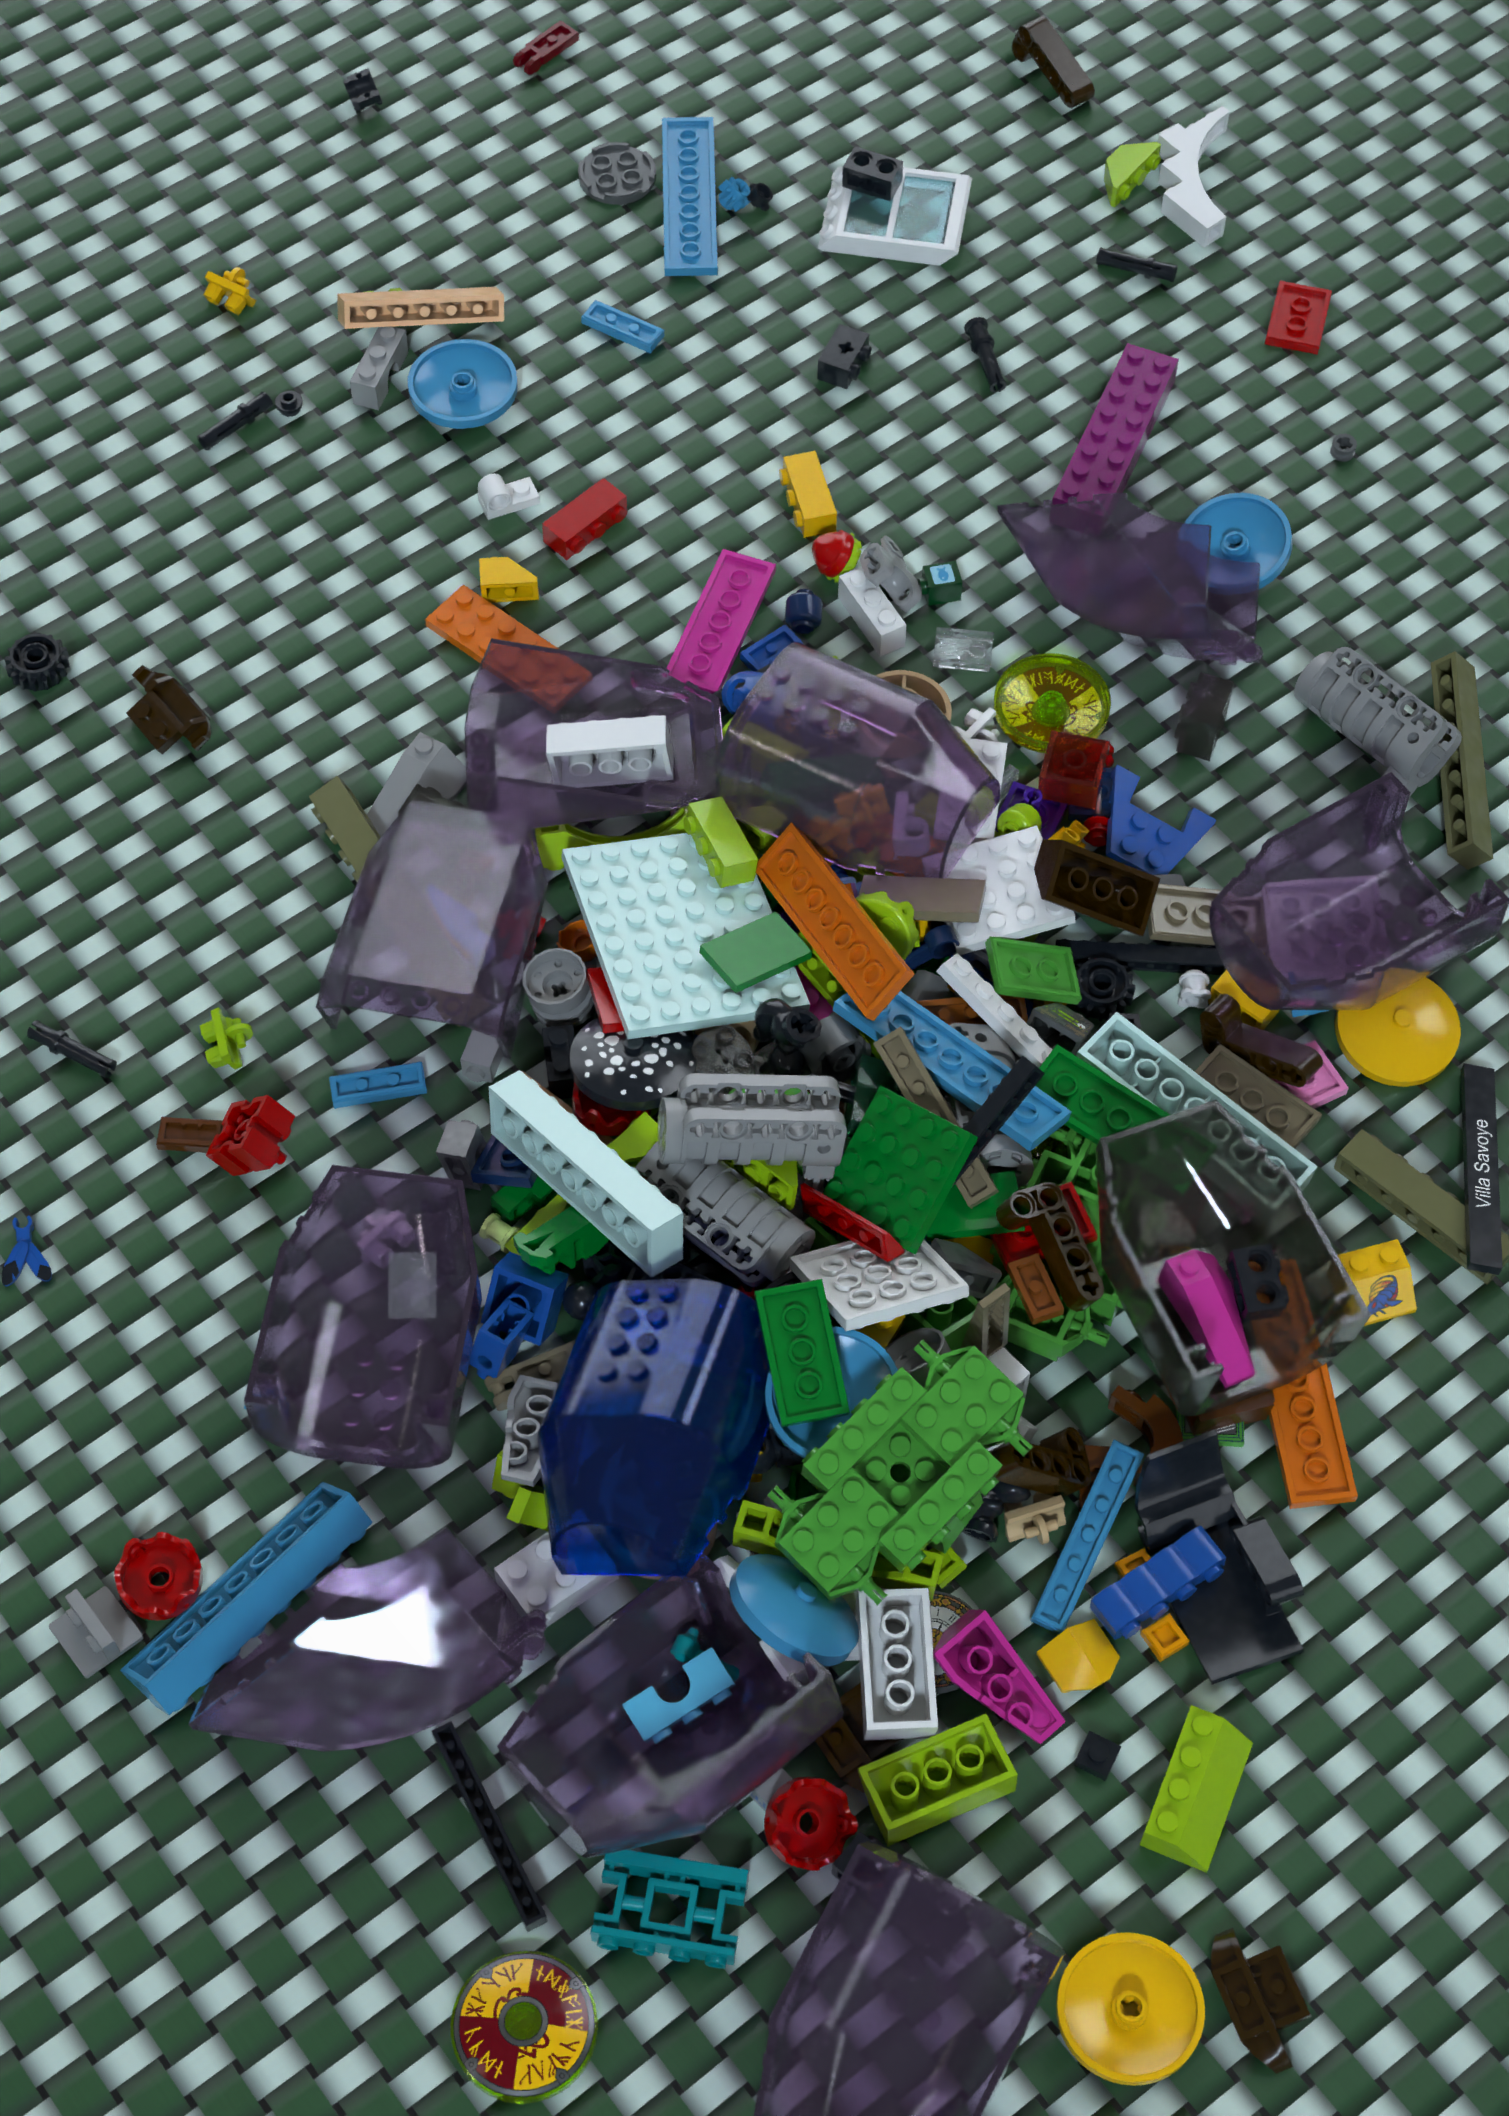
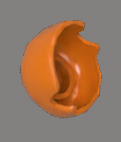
[556,919,597,963]

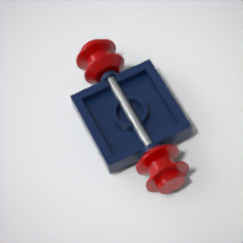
[1068,740,1129,847]

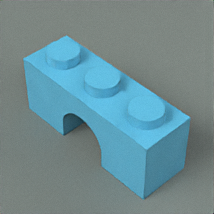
[622,1647,736,1744]

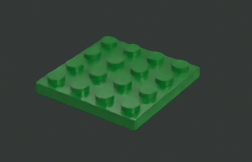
[822,1085,979,1255]

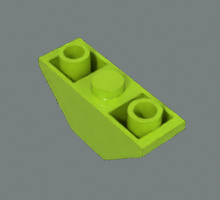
[1104,142,1161,208]
[722,1160,798,1211]

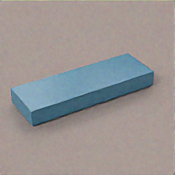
[581,300,664,353]
[329,1061,427,1109]

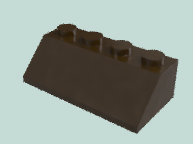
[1034,839,1160,937]

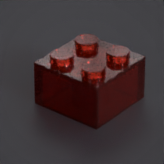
[1038,730,1110,809]

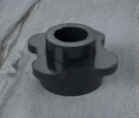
[747,183,773,211]

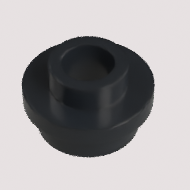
[275,391,303,417]

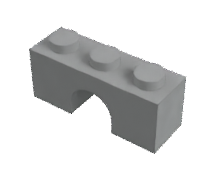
[350,327,409,410]

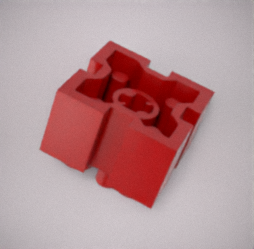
[205,1095,296,1176]

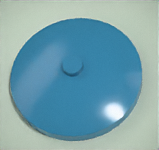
[408,339,518,429]
[1178,493,1293,596]
[765,1327,898,1458]
[729,1554,859,1667]

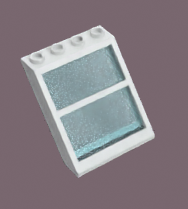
[818,166,972,266]

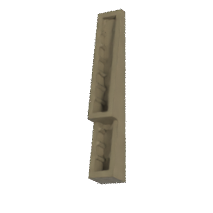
[960,1283,1011,1358]

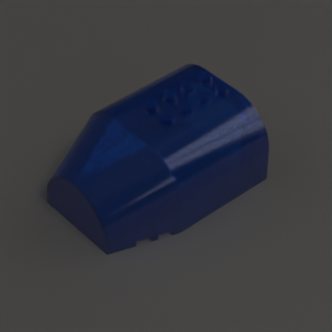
[537,1279,770,1577]

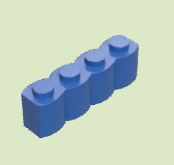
[1090,1525,1226,1640]

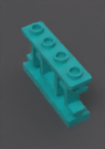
[590,1846,749,1968]

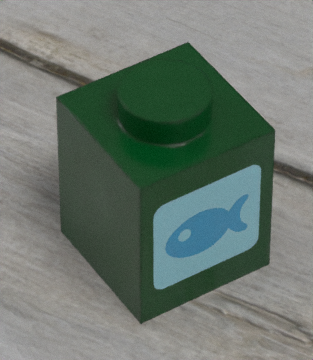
[918,561,963,606]

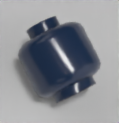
[785,589,823,634]

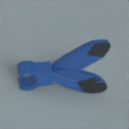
[1,1215,52,1286]

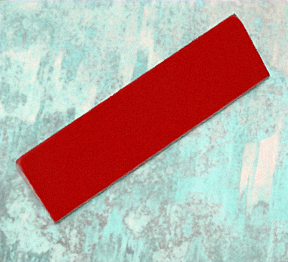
[801,1183,905,1262]

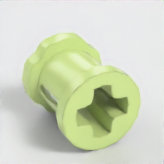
[479,1213,520,1254]

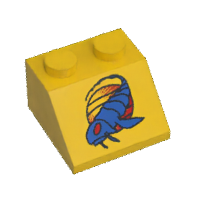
[1331,1239,1417,1328]

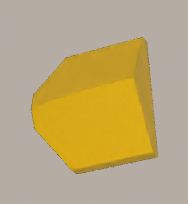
[1036,1619,1120,1693]

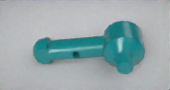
[670,1627,740,1681]

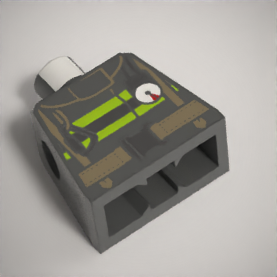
[1026,1002,1094,1056]

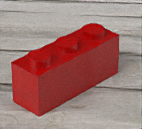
[542,478,627,560]

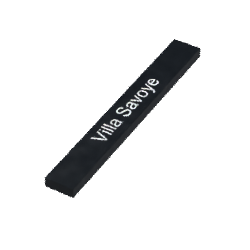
[1461,1063,1503,1275]

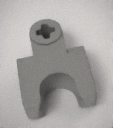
[860,535,922,612]

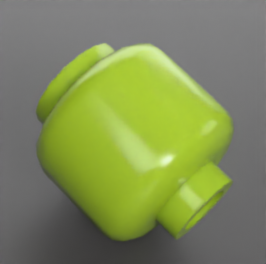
[997,803,1042,836]

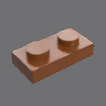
[1007,1253,1064,1325]

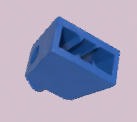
[468,1298,535,1380]

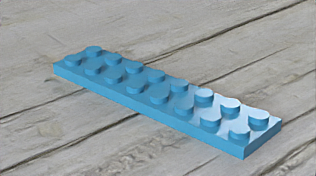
[662,117,718,276]
[832,991,1072,1152]

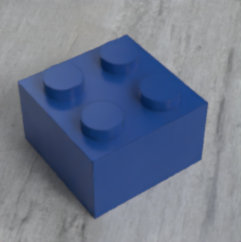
[481,1252,569,1346]

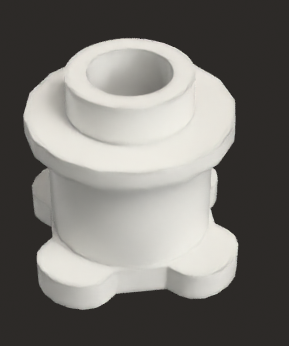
[1178,969,1211,1008]

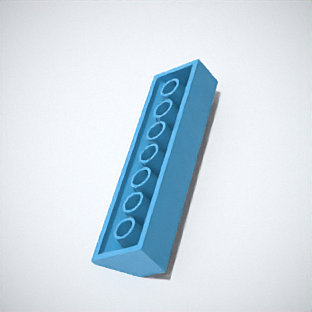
[120,1481,373,1715]

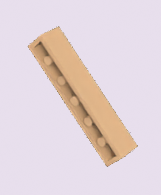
[337,287,504,329]

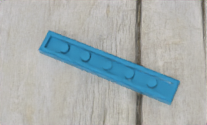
[1030,1440,1144,1635]

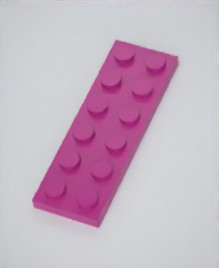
[663,549,776,696]

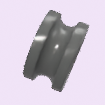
[1330,434,1357,462]

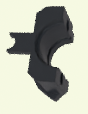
[343,68,383,114]

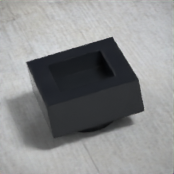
[1074,1731,1121,1781]

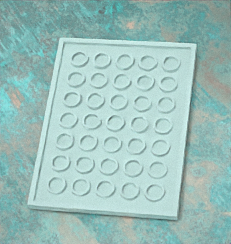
[561,833,810,1039]

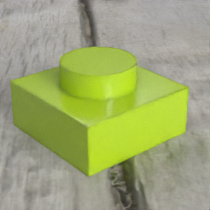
[929,1547,967,1589]

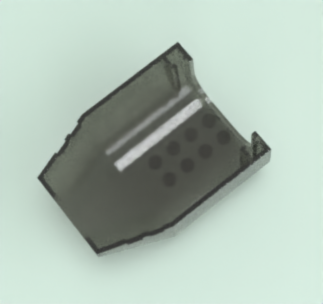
[1095,1100,1371,1416]

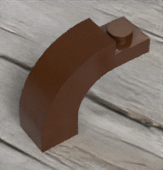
[1108,1385,1183,1487]

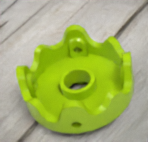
[855,891,919,960]

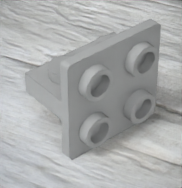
[49,1586,143,1678]

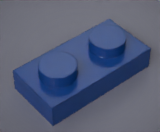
[740,625,803,671]

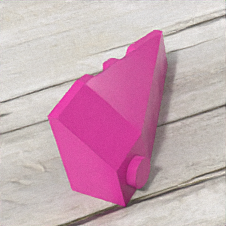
[1157,1249,1255,1388]
[933,1609,1066,1744]

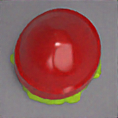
[812,530,862,583]

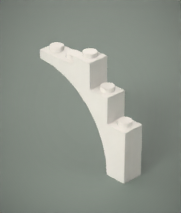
[1158,106,1230,248]

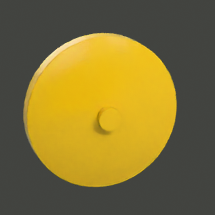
[1335,969,1461,1087]
[1056,1932,1205,2086]

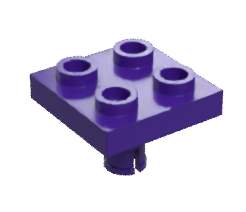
[995,781,1069,839]

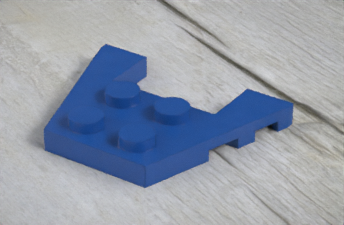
[1106,764,1216,875]

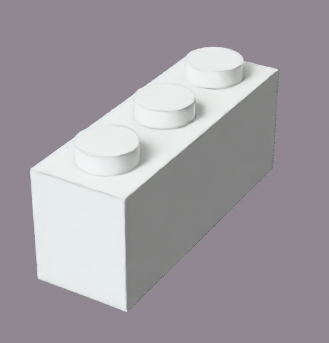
[838,566,906,657]

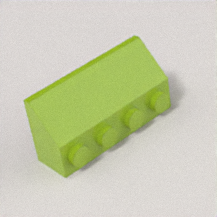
[1140,1705,1253,1873]
[858,1714,1018,1846]

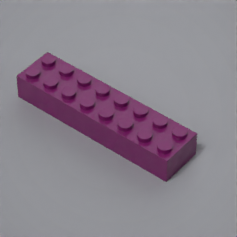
[1050,343,1179,536]

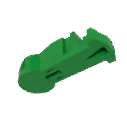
[513,1206,609,1275]

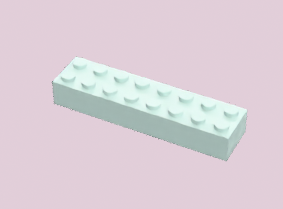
[1076,1012,1318,1225]
[489,1070,684,1278]

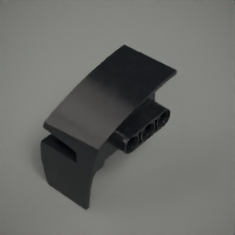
[1135,1429,1304,1685]

